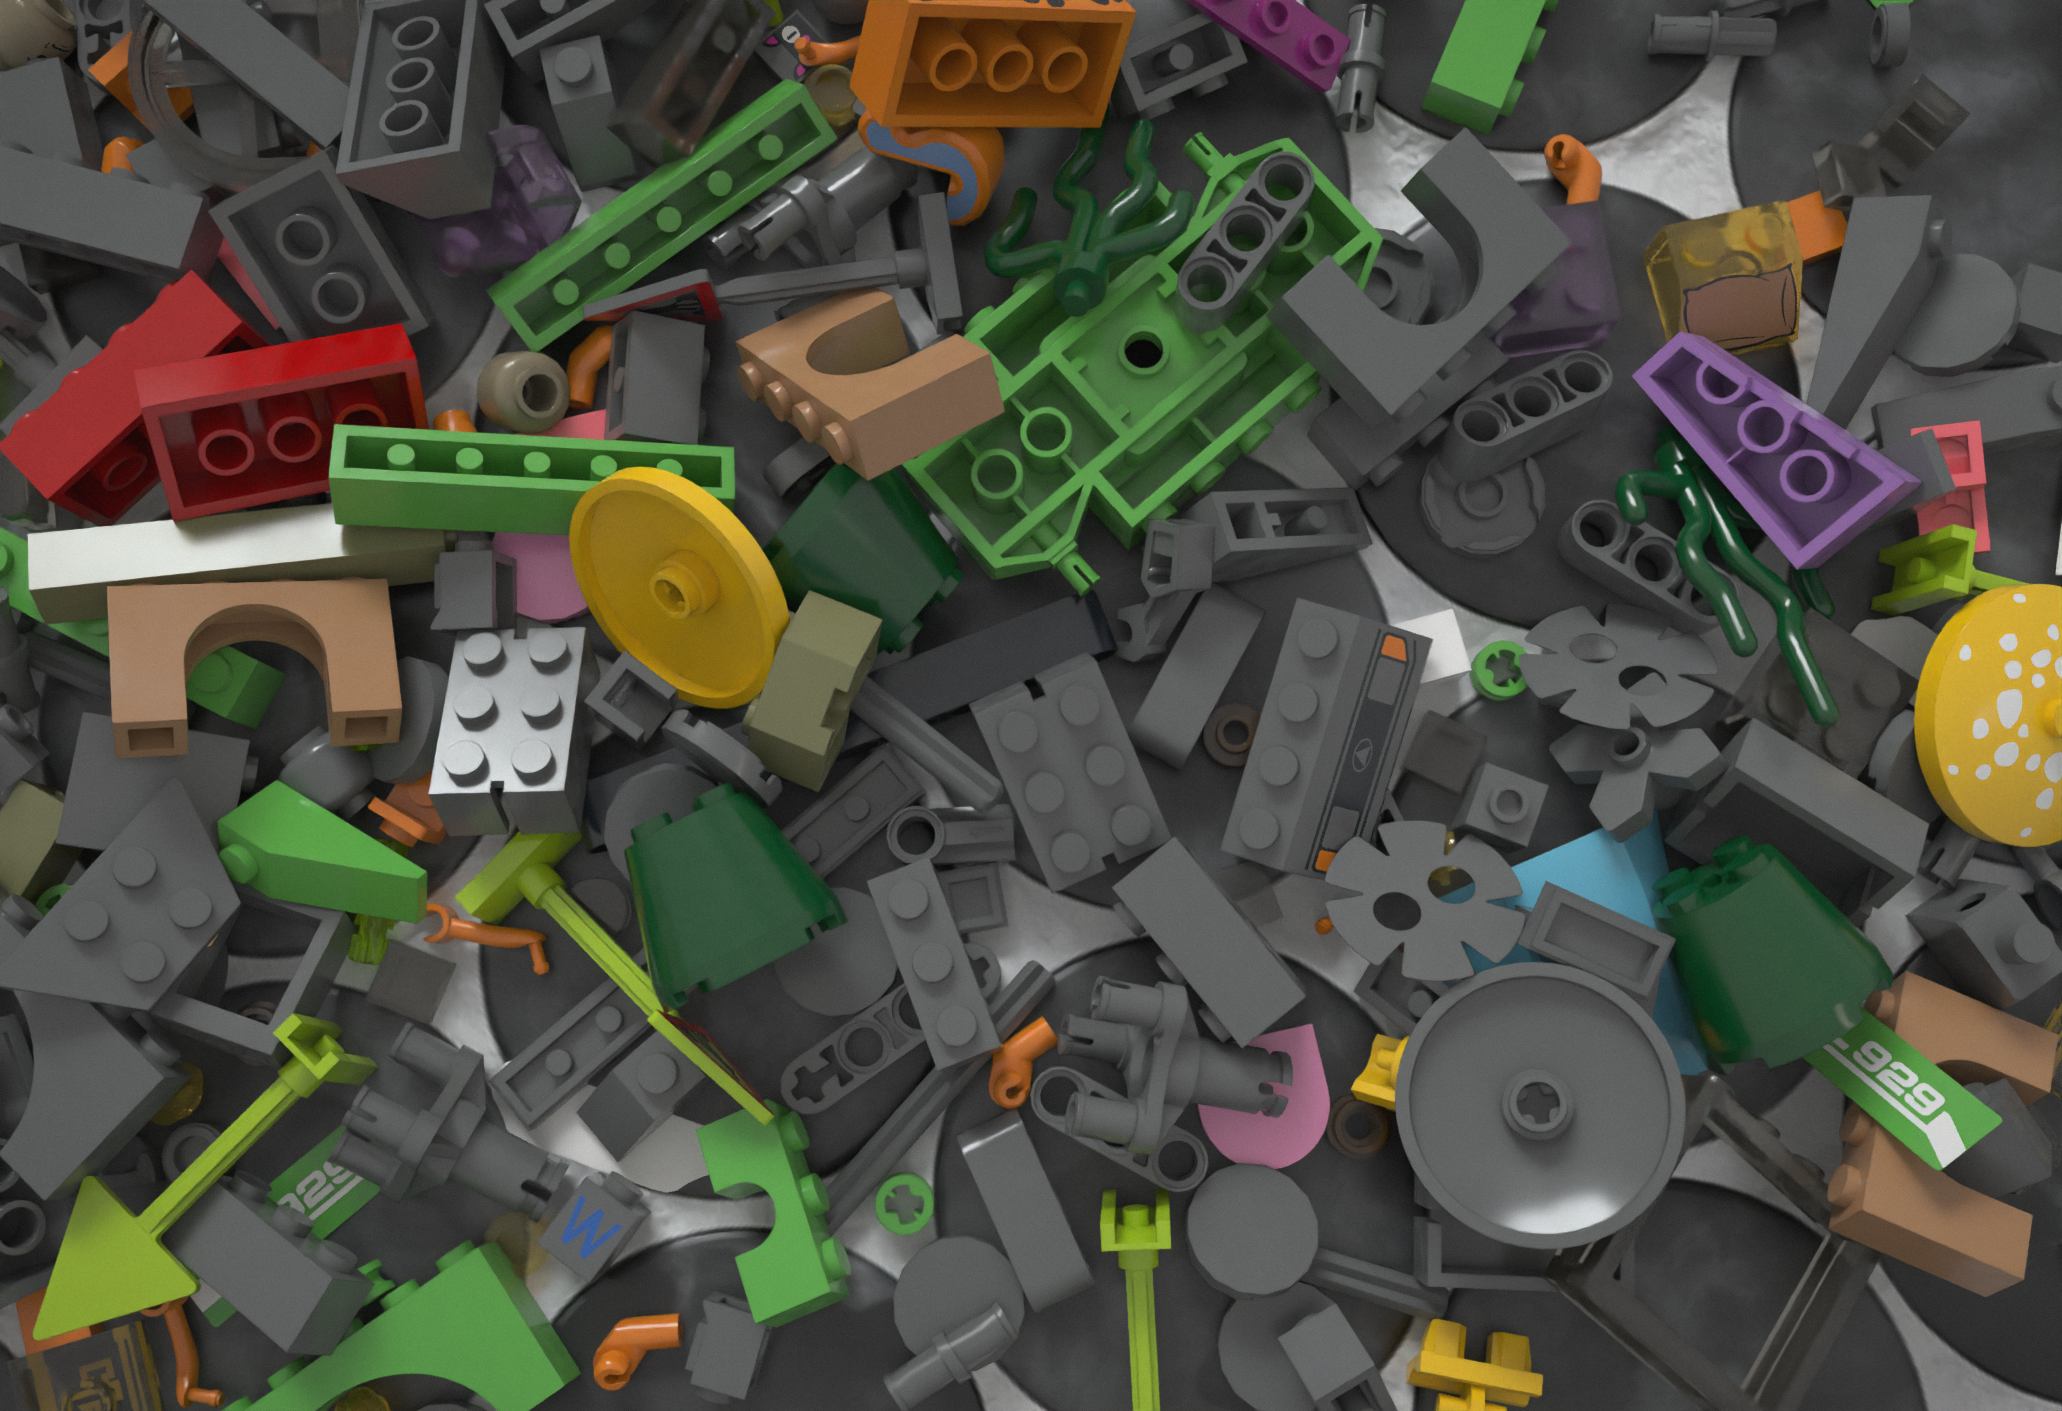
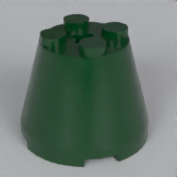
[762,463,964,656]
[624,782,849,1013]
[1651,835,1893,1075]

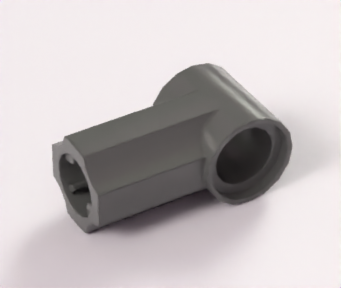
[886,804,1016,866]

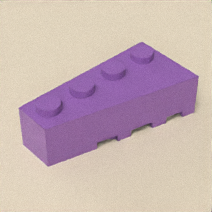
[1632,331,1924,569]

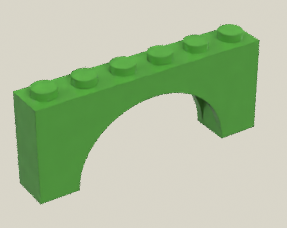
[222,1240,581,1411]

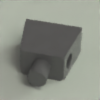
[1905,879,2062,1010]

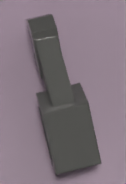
[1114,518,1215,662]

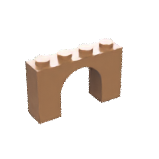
[735,287,1005,481]
[107,577,402,759]
[1827,971,2058,1297]

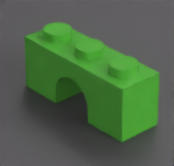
[696,1099,851,1327]

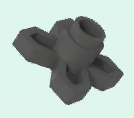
[1549,672,1729,843]

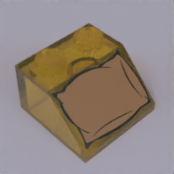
[1642,200,1803,356]

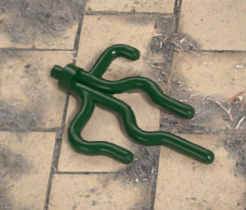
[984,102,1195,317]
[1614,425,1840,728]

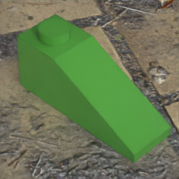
[217,780,427,924]

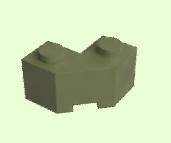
[741,590,883,792]

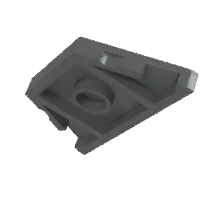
[0,775,241,1013]

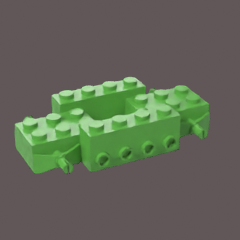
[901,132,1383,597]

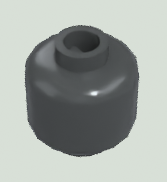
[279,725,376,822]

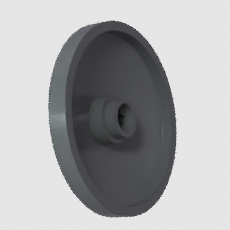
[1395,962,1686,1249]

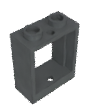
[149,876,358,1070]

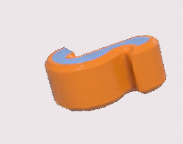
[858,109,1005,226]

